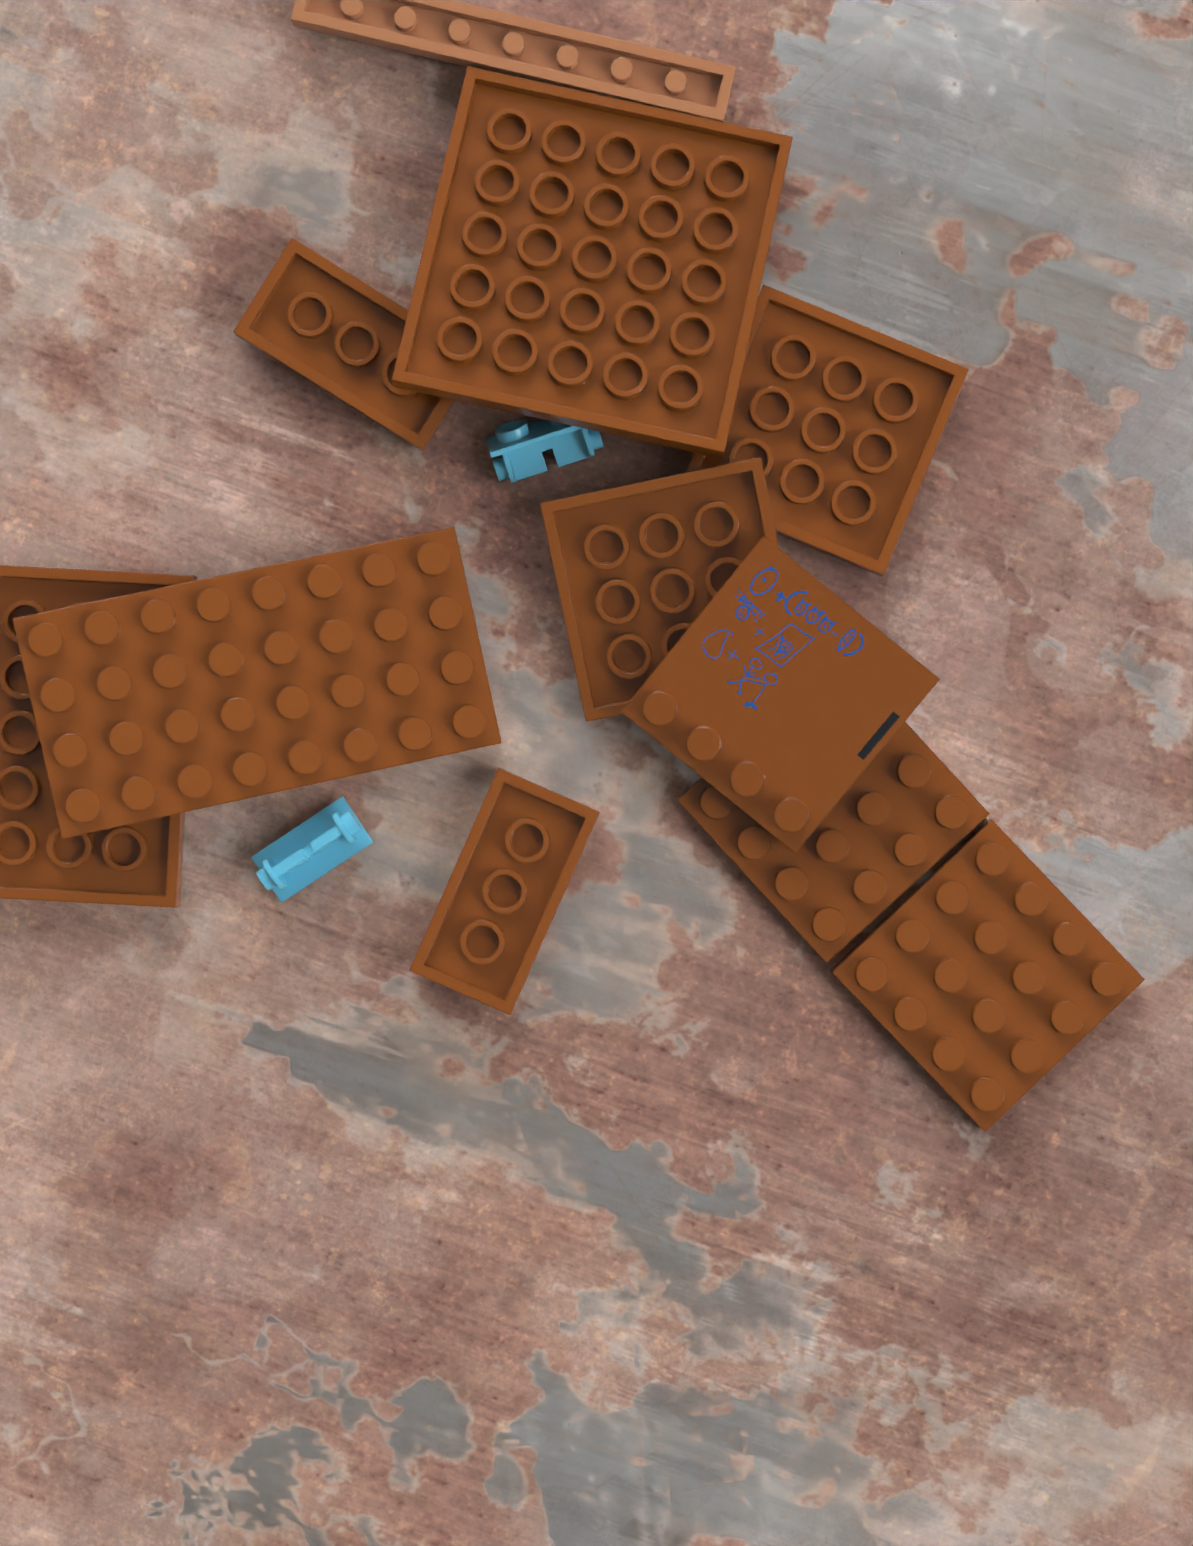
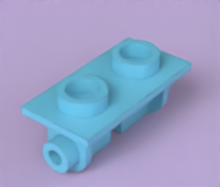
[485,419,604,483]
[251,796,373,903]

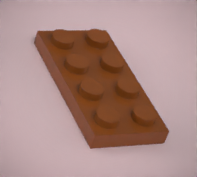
[233,238,456,452]
[409,768,600,1015]

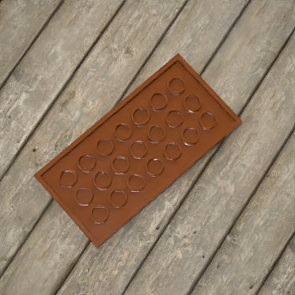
[12,527,502,839]

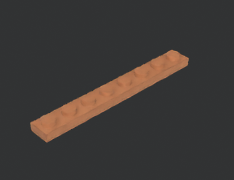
[291,0,736,122]

